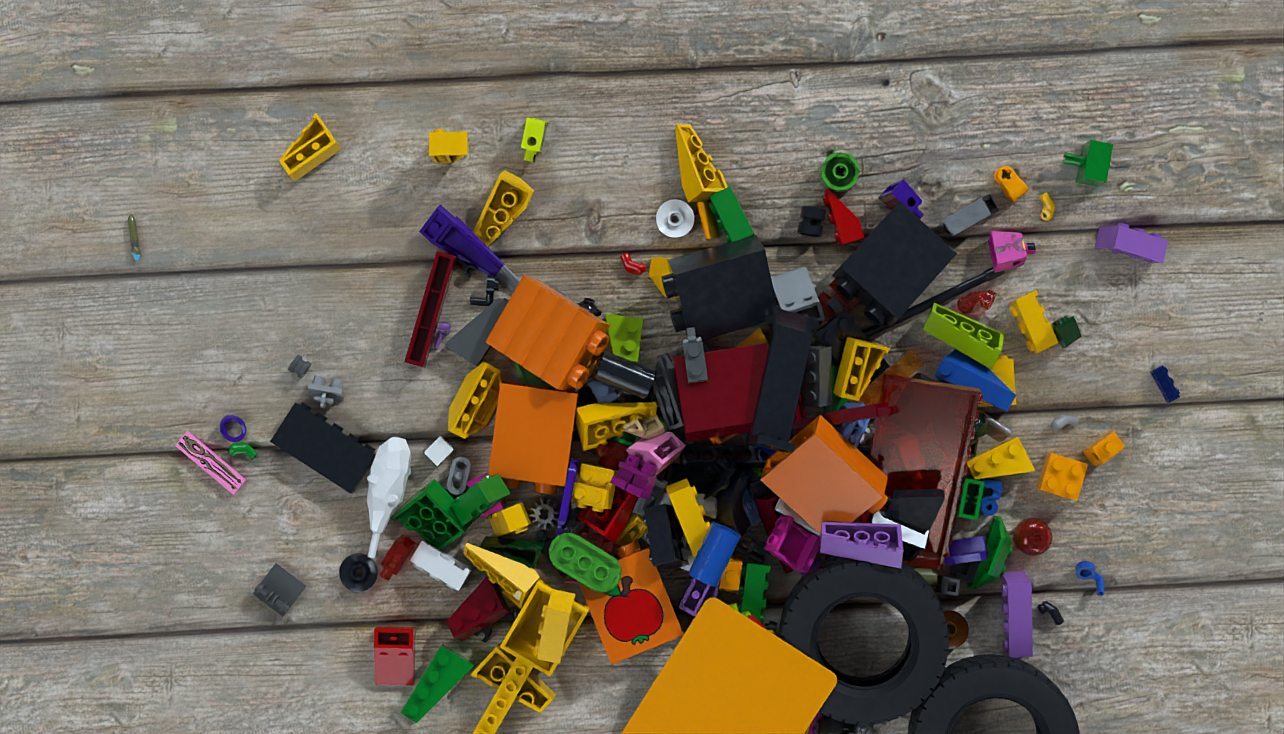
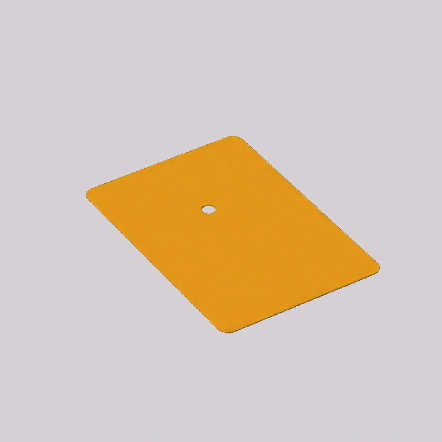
[621,597,837,734]

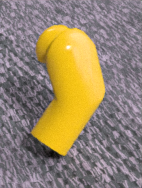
[1039,192,1056,221]

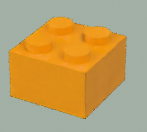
[1036,453,1088,501]

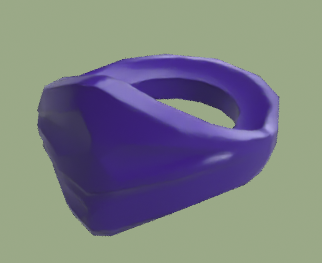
[220,415,247,442]

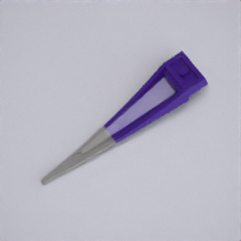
[419,205,520,292]

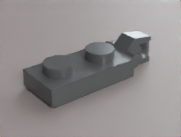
[683,327,708,384]

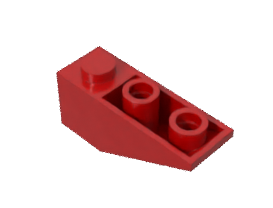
[822,189,864,246]

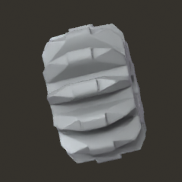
[528,498,560,530]

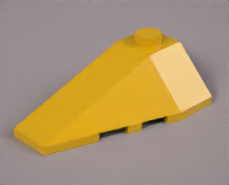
[675,124,727,202]
[576,402,657,451]

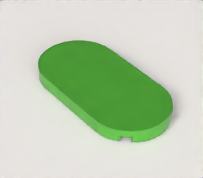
[549,533,621,592]

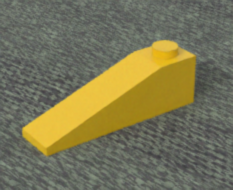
[473,170,534,247]
[463,543,540,608]

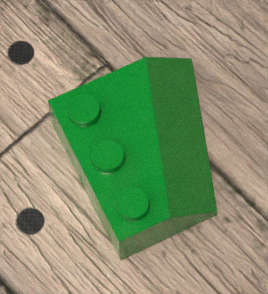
[390,479,472,550]

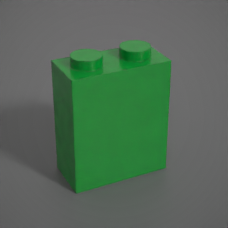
[955,478,985,520]

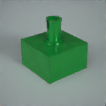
[1062,140,1113,187]

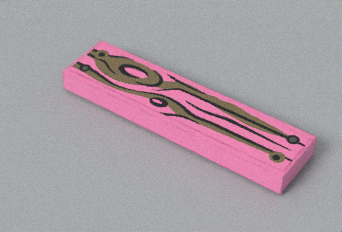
[175,431,247,495]

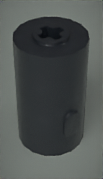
[592,351,655,399]

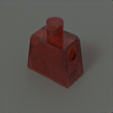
[595,440,630,471]
[380,534,419,580]

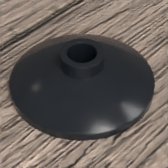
[339,553,378,592]

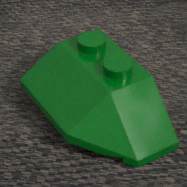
[967,516,1013,590]

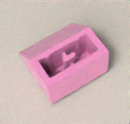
[626,432,686,476]

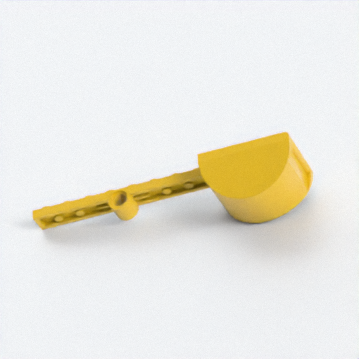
[472,579,589,734]

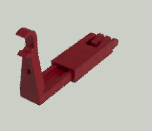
[792,394,900,429]

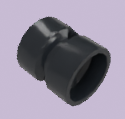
[797,206,826,237]

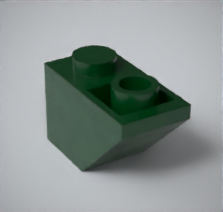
[1052,316,1082,348]

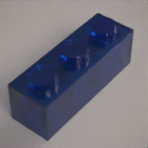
[1150,365,1180,403]

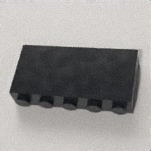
[270,402,376,494]

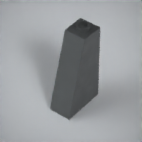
[445,298,509,366]

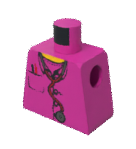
[988,231,1036,272]

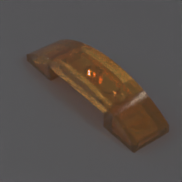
[854,349,924,406]

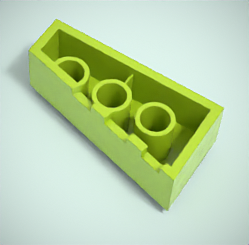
[923,303,1004,370]

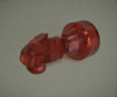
[957,290,997,314]

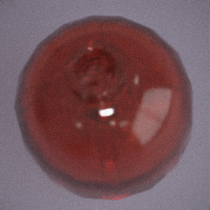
[1013,518,1053,556]

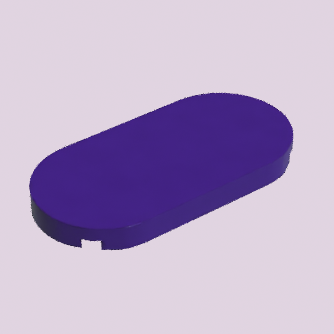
[556,459,579,535]

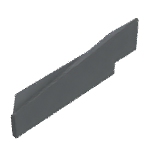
[652,353,703,445]

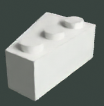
[410,540,473,591]

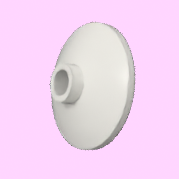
[656,199,694,238]

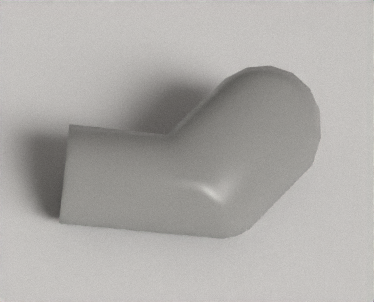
[1051,414,1079,433]

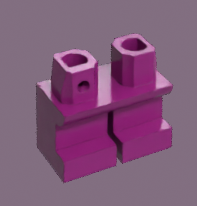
[610,454,657,499]

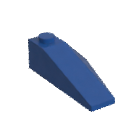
[934,349,1016,412]

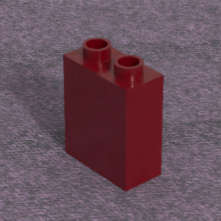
[674,343,768,442]

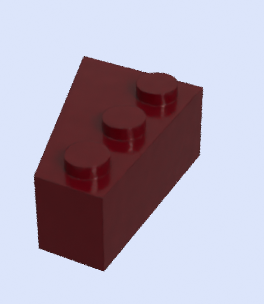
[446,576,511,642]

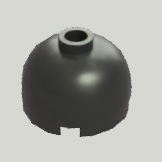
[818,715,857,734]

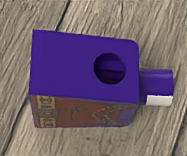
[878,179,924,219]

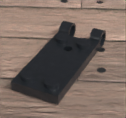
[810,297,890,385]

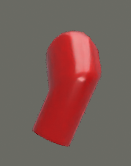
[620,253,646,275]

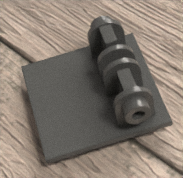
[253,563,306,617]

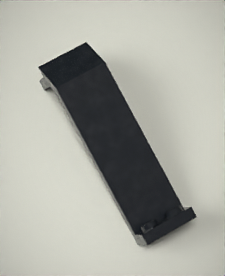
[748,307,813,453]

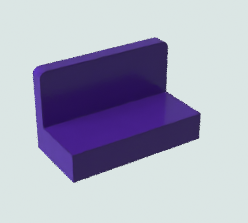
[944,536,988,565]

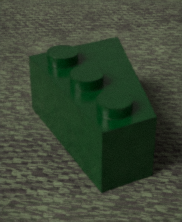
[480,536,546,569]

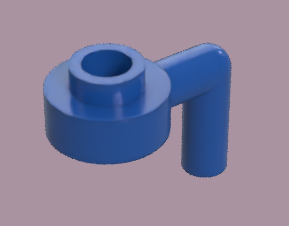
[1075,561,1105,596]

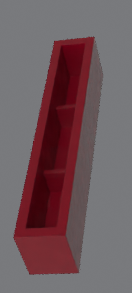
[404,251,457,368]

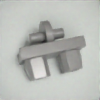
[307,376,344,408]

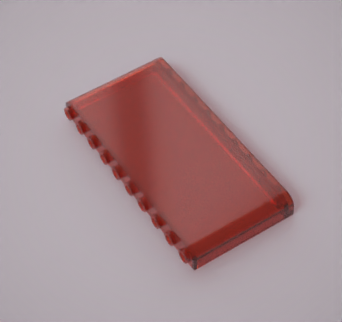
[859,374,983,570]

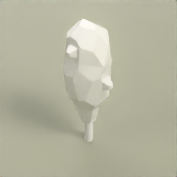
[367,437,412,558]

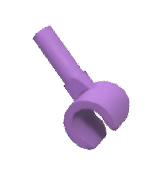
[434,323,451,348]

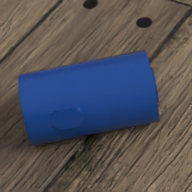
[688,522,741,587]

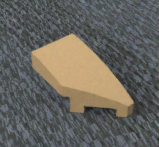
[623,415,665,439]

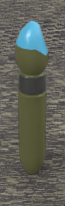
[128,214,141,261]

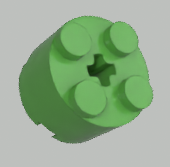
[819,152,860,193]

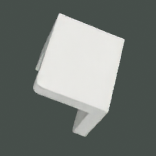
[424,436,455,466]

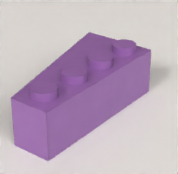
[820,522,903,568]
[1001,571,1033,658]

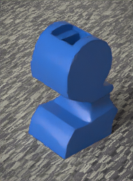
[980,479,1004,516]

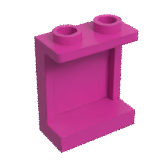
[764,515,820,573]

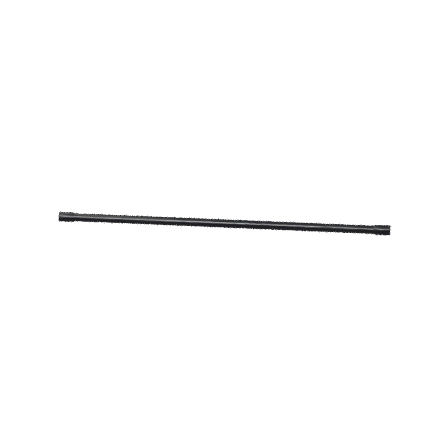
[640,267,1005,438]

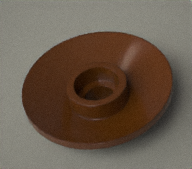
[943,610,969,649]

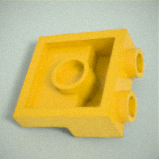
[571,463,618,512]

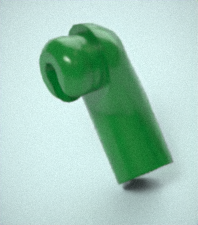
[228,442,258,460]

